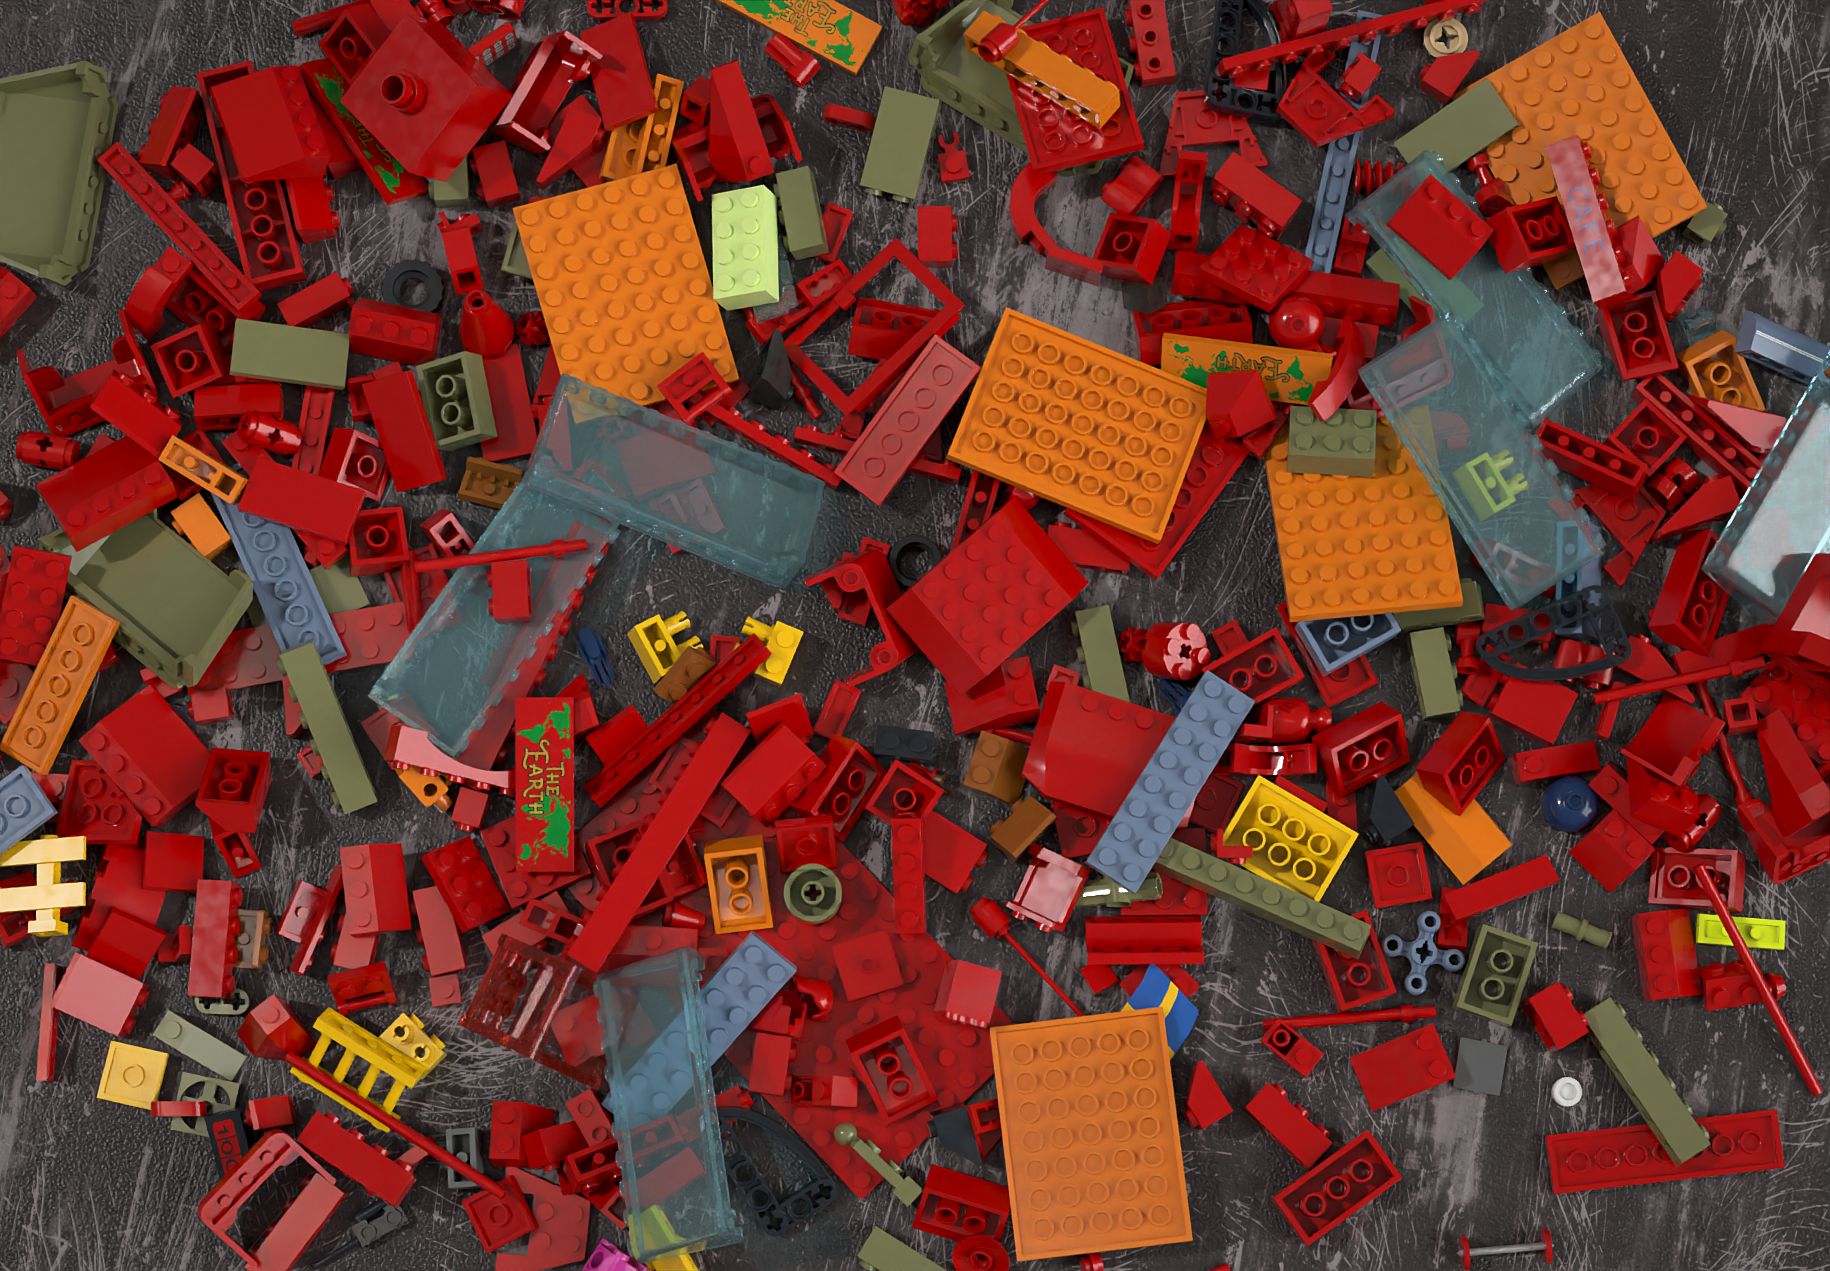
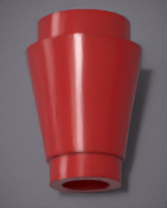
[661,901,706,931]

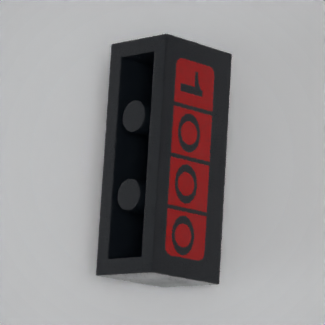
[205,1106,267,1197]

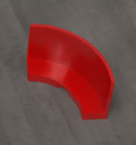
[1619,694,1726,787]
[72,838,166,951]

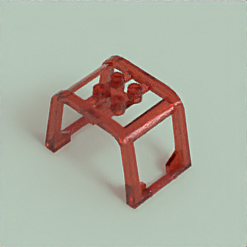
[458,933,641,1091]

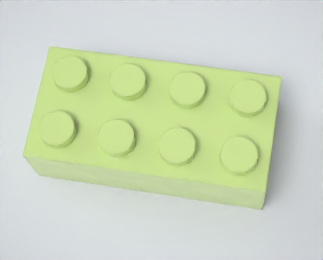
[712,185,779,311]

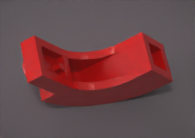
[1168,150,1208,252]
[1009,162,1058,258]
[124,246,194,343]
[1214,743,1317,778]

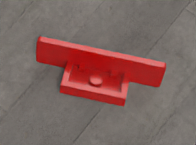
[275,864,344,975]

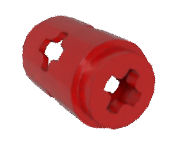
[237,410,302,455]
[16,430,80,470]
[1663,793,1721,852]

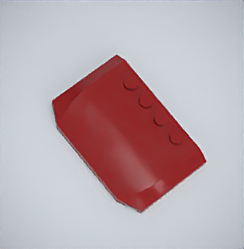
[1021,681,1196,830]

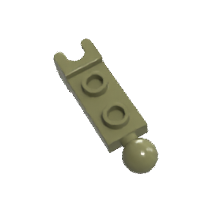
[834,1122,923,1207]

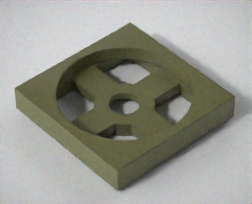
[170,1072,241,1137]

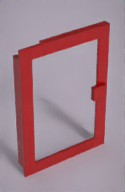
[784,238,965,416]

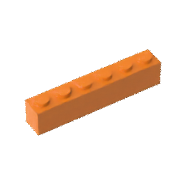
[964,10,1120,129]

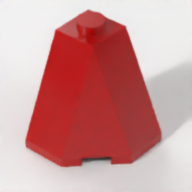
[556,674,601,741]
[237,994,317,1060]

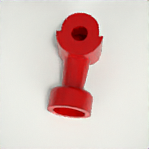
[1466,153,1507,201]
[1454,622,1480,675]

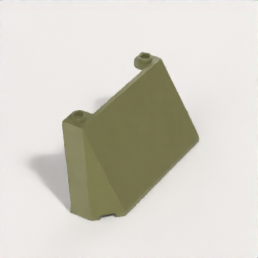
[908,0,1134,177]
[0,61,118,286]
[39,509,253,689]

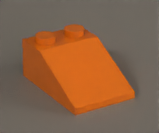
[1675,330,1766,411]
[704,835,773,934]

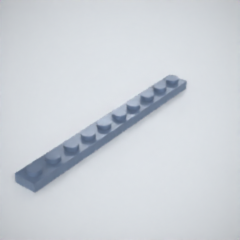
[1304,10,1384,273]

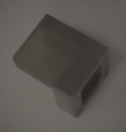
[1121,276,1167,314]

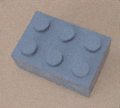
[1295,613,1401,677]

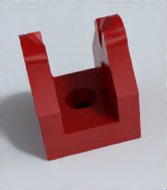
[1760,553,1830,701]

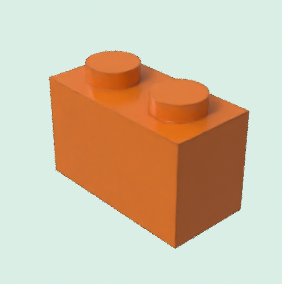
[171,493,234,561]

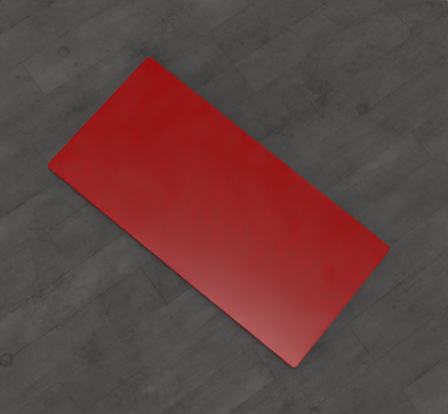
[566,710,1015,1198]

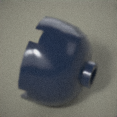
[1541,776,1599,833]

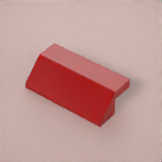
[1085,915,1204,965]

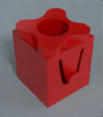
[934,960,1002,1029]

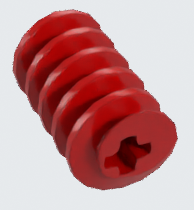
[1354,159,1414,199]

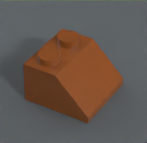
[962,730,1029,805]
[989,796,1056,863]

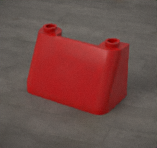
[1737,763,1830,884]

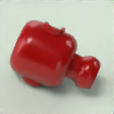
[1263,698,1332,744]

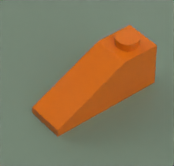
[158,435,249,506]

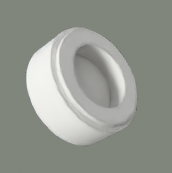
[1551,1077,1582,1107]

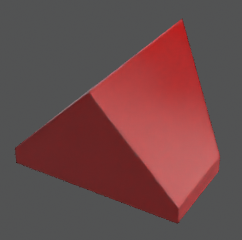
[967,1098,1003,1164]

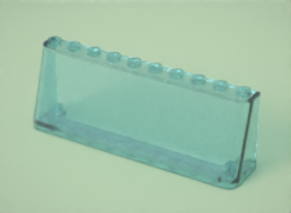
[1345,150,1603,434]
[1358,311,1606,611]
[1701,351,1830,625]
[523,373,825,587]
[366,461,621,757]
[593,946,744,1263]

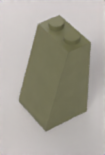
[860,86,942,203]

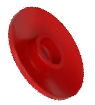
[952,1234,1010,1271]

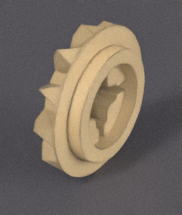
[1423,19,1468,58]

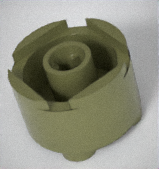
[784,864,842,924]

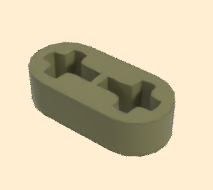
[194,988,252,1015]

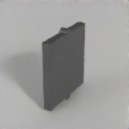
[1452,1037,1508,1096]

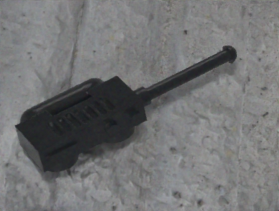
[311,1199,410,1270]

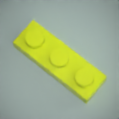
[1696,914,1785,950]

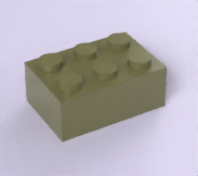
[416,351,497,451]
[1287,406,1377,477]
[1451,924,1538,1027]

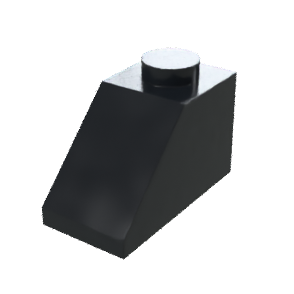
[927,1103,982,1164]

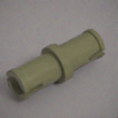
[1551,911,1612,950]

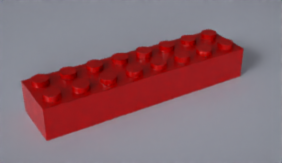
[196,60,307,292]

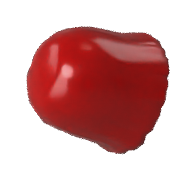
[788,974,834,1020]

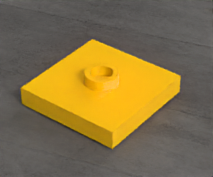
[97,1041,169,1110]

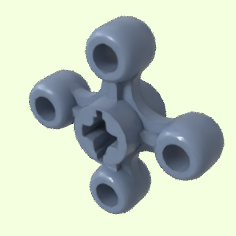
[1379,911,1465,996]

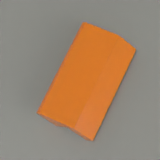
[599,74,684,182]
[1394,773,1512,885]

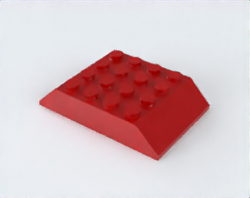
[885,496,1089,696]

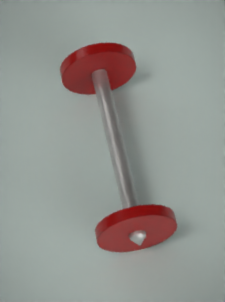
[1457,1228,1554,1271]

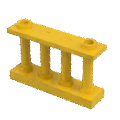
[290,1007,427,1133]

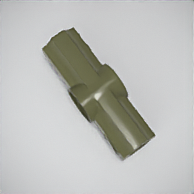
[1075,873,1163,908]

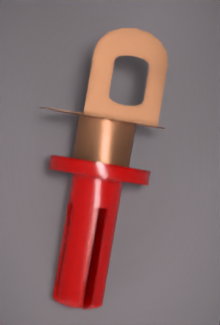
[908,762,954,798]

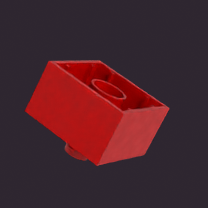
[340,13,513,182]

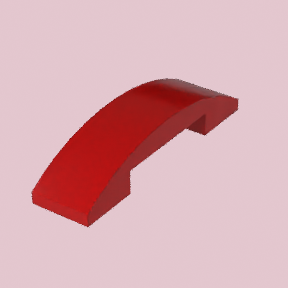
[1307,316,1365,422]

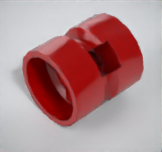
[1646,457,1701,511]

